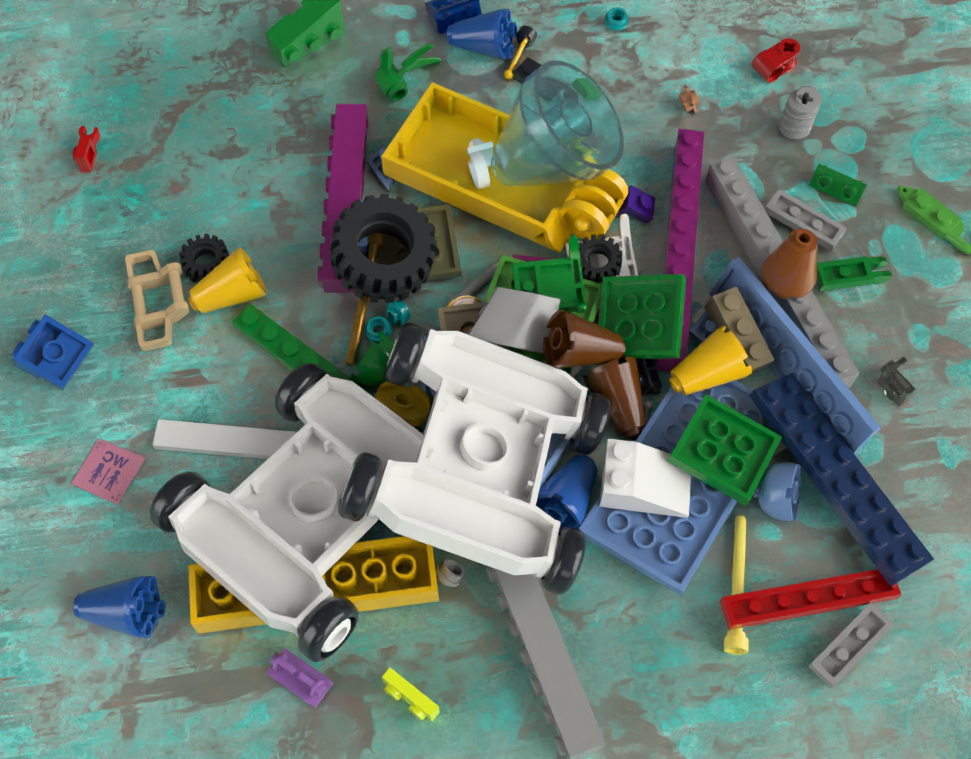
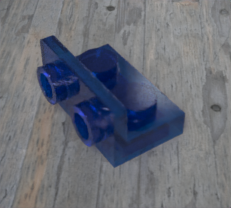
[425,0,482,34]

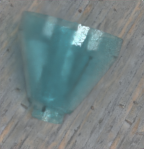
[491,60,624,187]

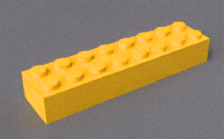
[188,536,439,634]

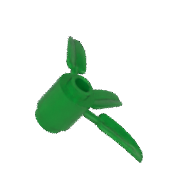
[374,44,442,102]

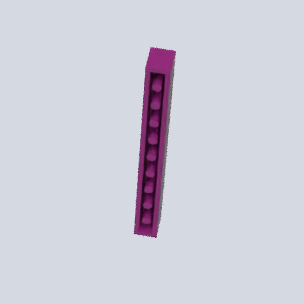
[655,129,704,372]

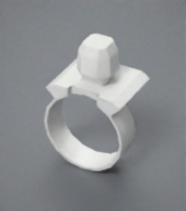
[467,138,495,190]

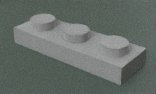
[765,189,847,252]
[808,603,894,689]

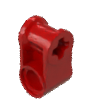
[751,38,800,83]

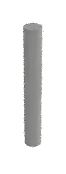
[447,254,508,305]

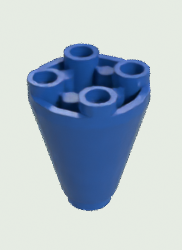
[447,9,517,59]
[73,576,166,638]

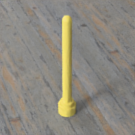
[723,515,749,655]

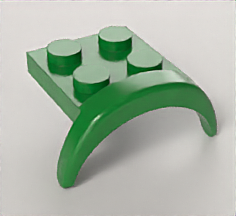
[512,235,587,313]

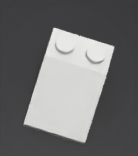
[599,439,691,518]

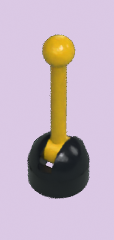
[504,26,537,79]

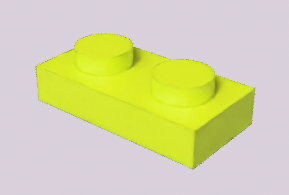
[382,668,440,722]

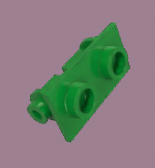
[809,164,867,206]

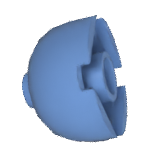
[753,462,802,521]

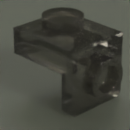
[876,357,916,407]

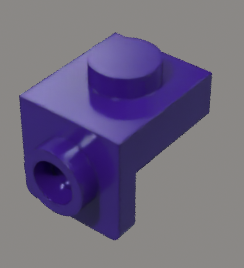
[615,185,656,223]

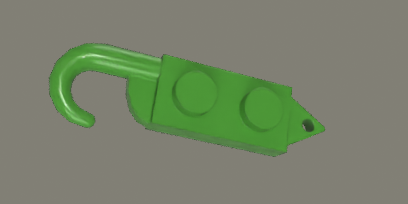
[897,185,971,255]

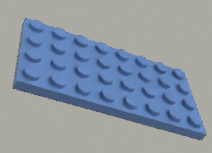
[579,381,776,596]

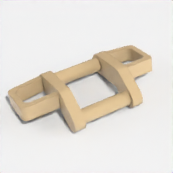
[125,250,189,352]

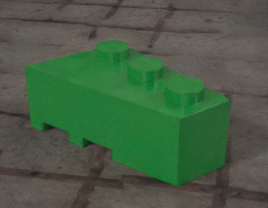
[265,0,345,68]

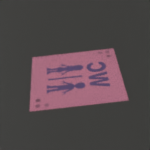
[71,438,145,505]

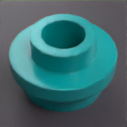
[604,7,629,31]
[386,300,411,326]
[365,316,392,343]

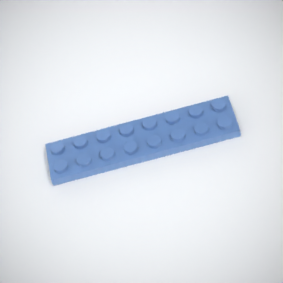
[710,257,881,454]

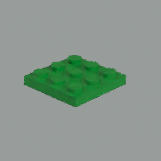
[598,274,686,359]
[667,394,782,506]

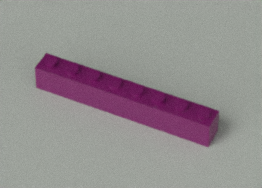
[317,104,369,293]

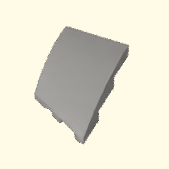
[466,287,560,354]

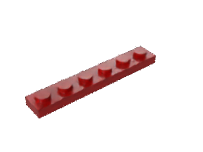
[719,569,902,630]

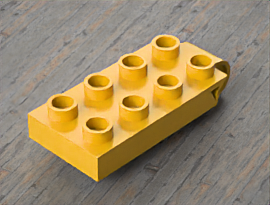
[381,82,629,253]

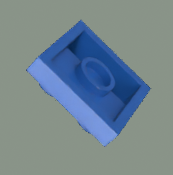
[11,314,94,390]

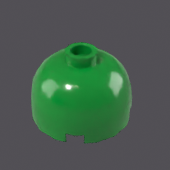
[349,331,395,388]

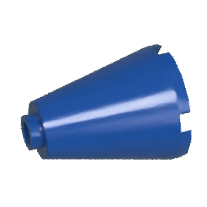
[536,455,598,529]

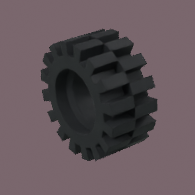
[179,234,229,283]
[579,234,623,283]

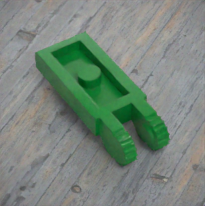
[817,256,892,291]

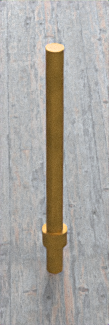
[345,233,385,366]

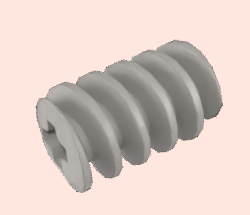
[779,86,822,139]

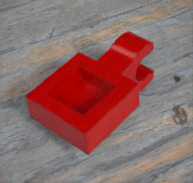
[73,126,101,173]

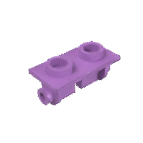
[266,648,334,708]

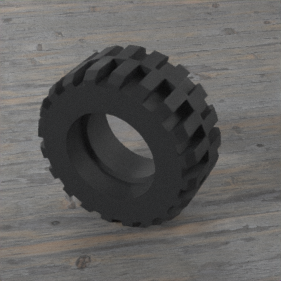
[330,194,437,303]

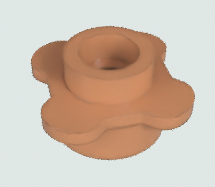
[679,85,700,114]

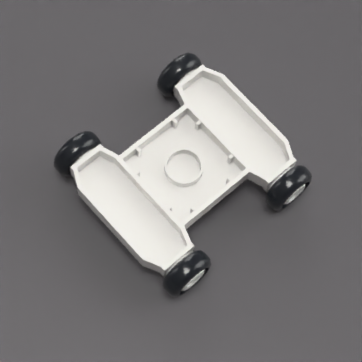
[338,322,611,595]
[150,363,423,662]

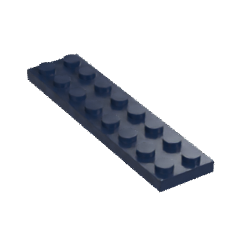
[749,373,934,587]

